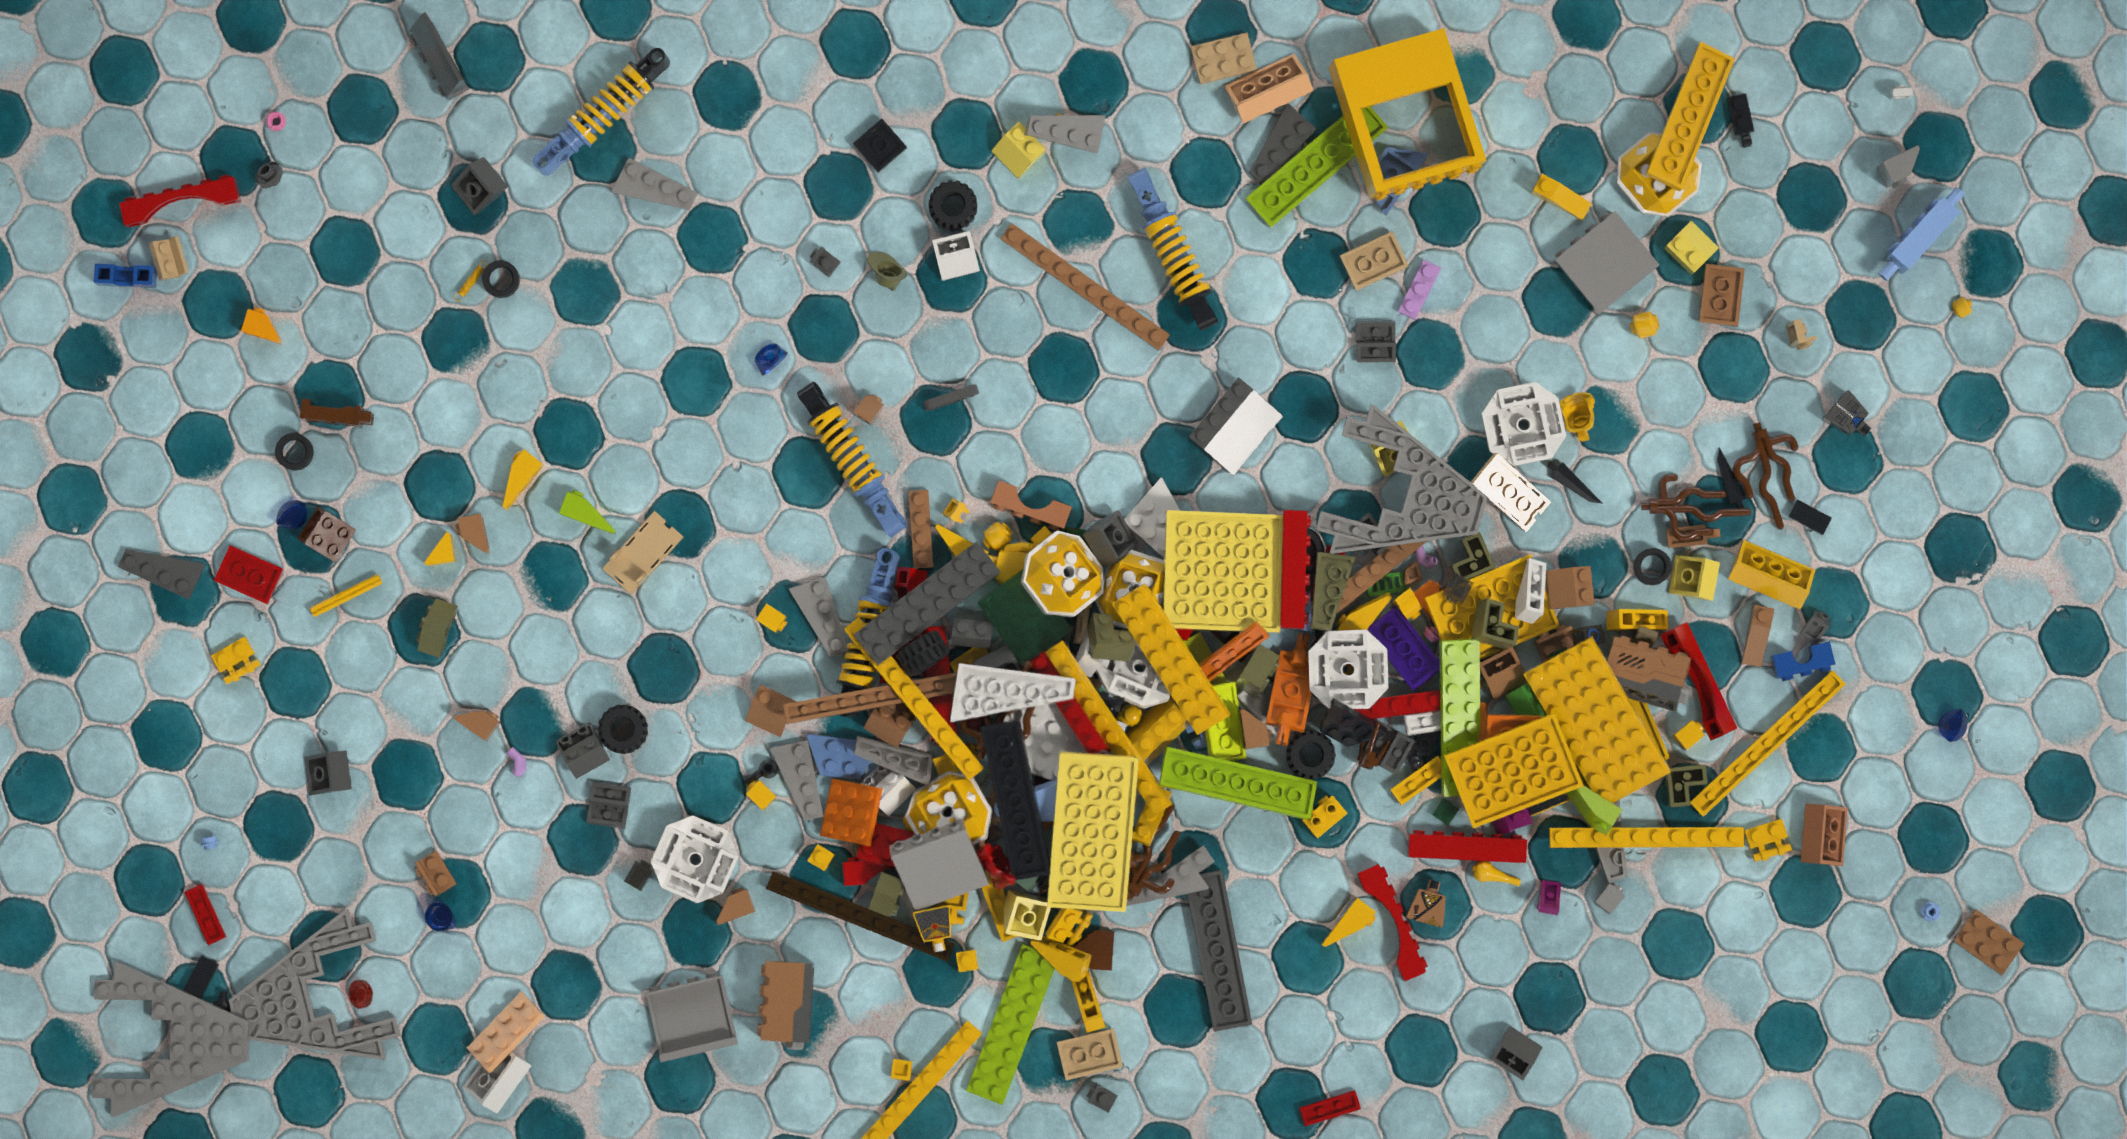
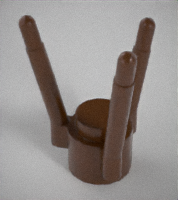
[1357,722,1391,770]

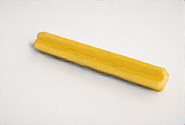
[310,574,382,617]

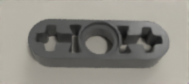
[923,384,980,412]

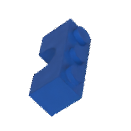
[94,264,157,288]
[1770,642,1836,682]

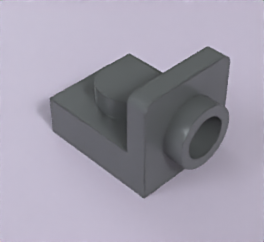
[810,246,841,277]
[1800,610,1831,644]
[1086,1084,1118,1113]

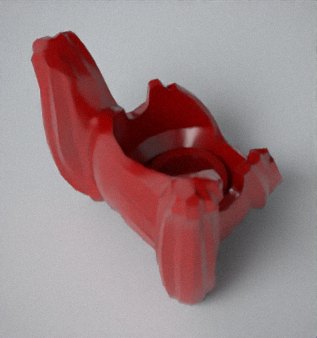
[976,843,1015,890]

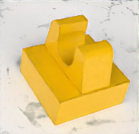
[942,498,969,523]

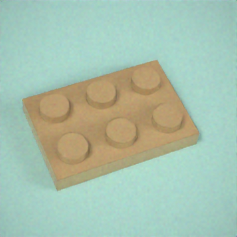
[1191,33,1257,85]
[1339,231,1409,291]
[1057,1028,1123,1080]

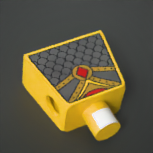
[913,905,951,952]

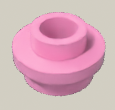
[266,112,286,131]
[1423,625,1440,643]

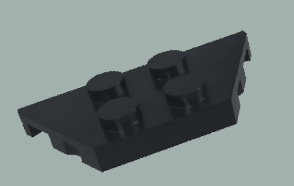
[1319,698,1388,747]

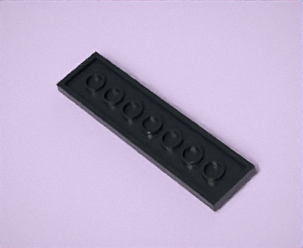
[981,719,1051,880]

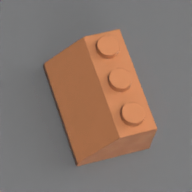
[1801,804,1848,866]

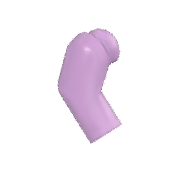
[1415,546,1438,568]
[507,747,526,777]

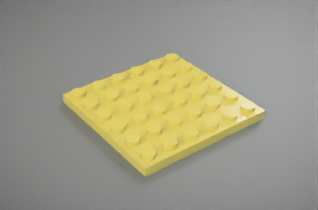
[1163,510,1283,633]

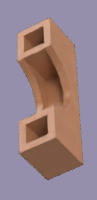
[990,480,1072,531]

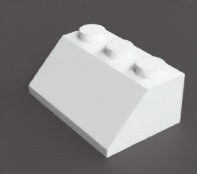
[462,1051,532,1113]

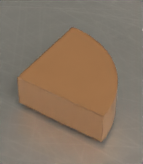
[1403,561,1423,585]

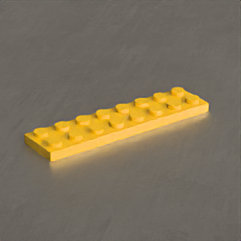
[1645,42,1735,192]
[1112,583,1231,735]

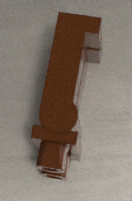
[300,399,374,429]

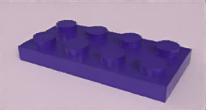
[1367,606,1440,691]

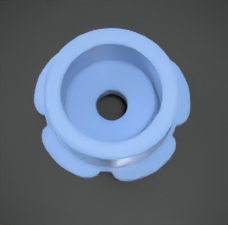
[200,835,219,850]
[1921,902,1941,921]

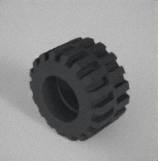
[928,180,977,231]
[896,631,950,677]
[598,704,648,754]
[1286,730,1336,780]

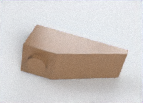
[1741,605,1774,667]

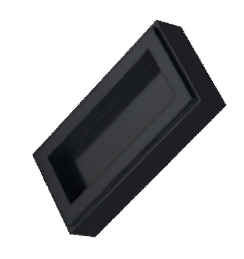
[1788,500,1832,535]
[184,955,220,999]

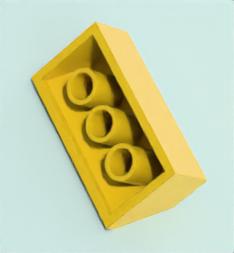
[1728,540,1815,609]
[1126,698,1190,766]

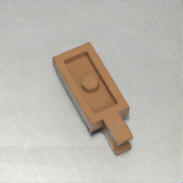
[1666,525,1721,549]

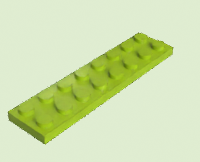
[1246,107,1389,228]
[1440,639,1481,797]
[1158,747,1317,820]
[966,944,1055,1105]

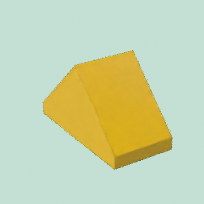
[424,532,456,567]

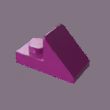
[1492,808,1533,834]
[1537,880,1561,916]

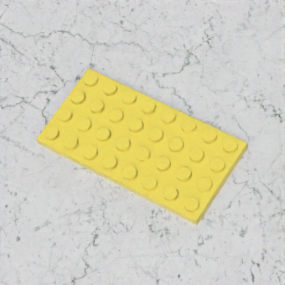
[1047,751,1139,912]

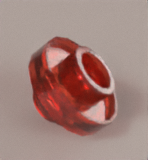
[349,979,373,1009]

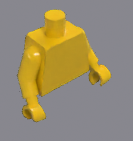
[987,542,1040,603]

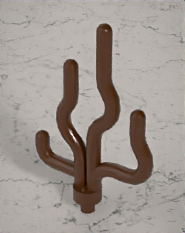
[1733,422,1799,530]
[1641,474,1751,542]
[961,661,1035,761]
[1127,803,1180,901]

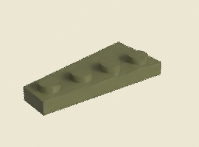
[1311,552,1356,631]

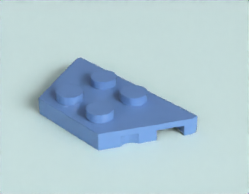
[1375,147,1429,216]
[807,734,871,780]

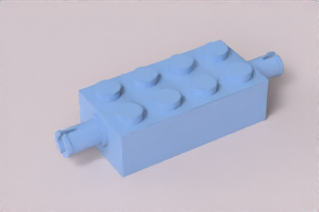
[1878,187,1965,281]

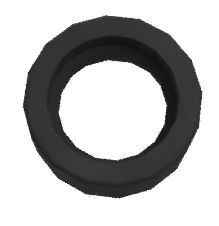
[482,260,520,298]
[275,433,314,471]
[1633,548,1672,586]

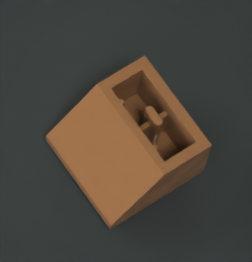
[1480,647,1528,700]
[864,703,916,749]

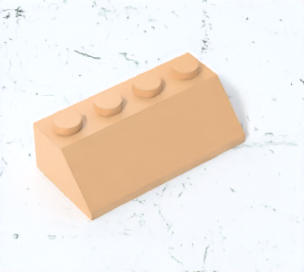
[1224,53,1314,124]

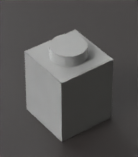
[1594,883,1625,914]

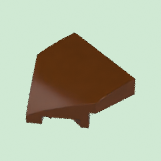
[1073,930,1114,971]

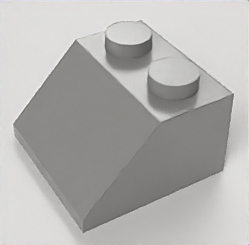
[1877,146,1920,189]

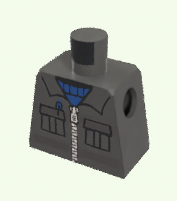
[1822,390,1871,436]

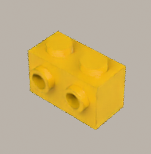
[1302,795,1347,839]

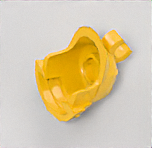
[1559,392,1595,442]

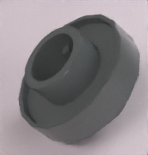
[255,161,283,188]

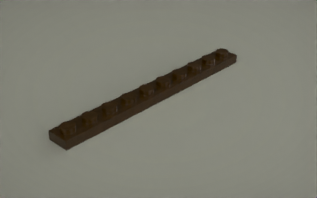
[766,871,955,962]

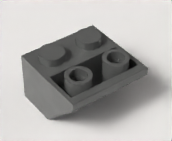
[556,722,610,779]
[1489,1025,1543,1080]

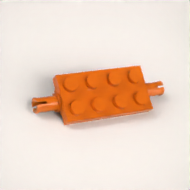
[1265,633,1312,746]

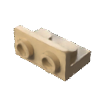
[149,236,188,281]
[1786,319,1817,350]

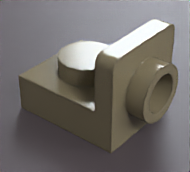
[1632,626,1658,648]

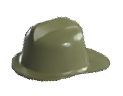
[867,252,907,291]

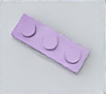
[1398,260,1441,320]

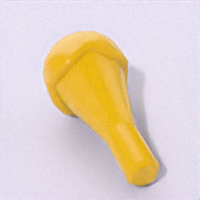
[1116,704,1142,727]
[1472,861,1521,886]

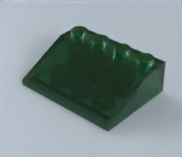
[977,568,1073,666]

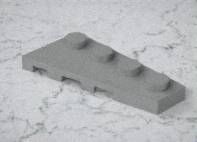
[1025,115,1106,154]
[611,158,698,211]
[789,577,849,657]
[854,736,933,786]
[769,740,824,821]
[1585,800,1627,883]

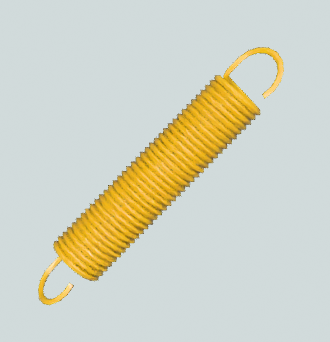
[454,260,488,302]

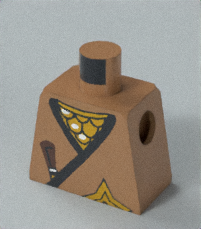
[1405,880,1446,928]

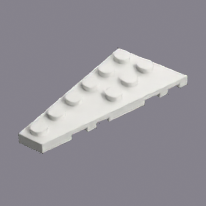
[1124,477,1181,558]
[950,663,1076,722]

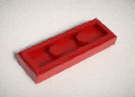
[184,884,227,945]
[1299,1090,1361,1127]

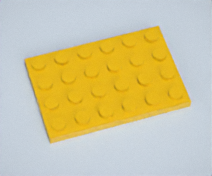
[1424,554,1560,660]
[1444,712,1583,828]

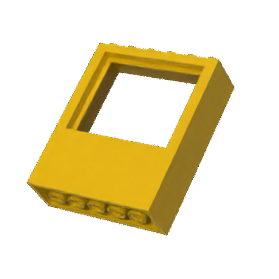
[1328,28,1487,201]

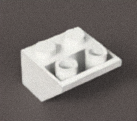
[932,231,980,281]
[860,765,916,817]

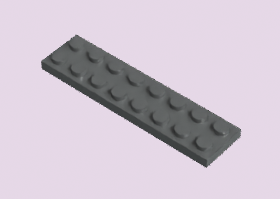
[853,541,1001,666]
[1187,870,1252,1032]

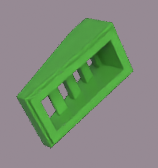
[1367,572,1406,598]

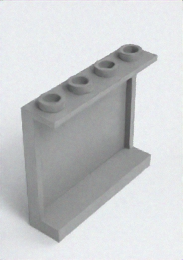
[1553,211,1659,316]
[889,819,989,911]
[645,972,738,1062]

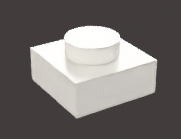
[1890,85,1913,100]

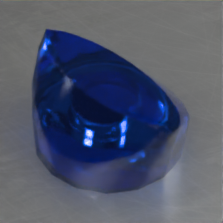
[755,343,788,376]
[276,500,308,529]
[1938,709,1967,742]
[425,900,456,931]

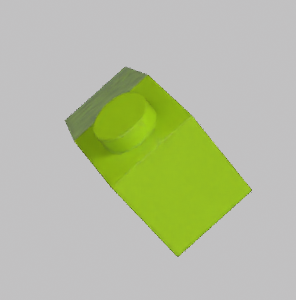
[559,490,617,535]
[1566,786,1622,835]

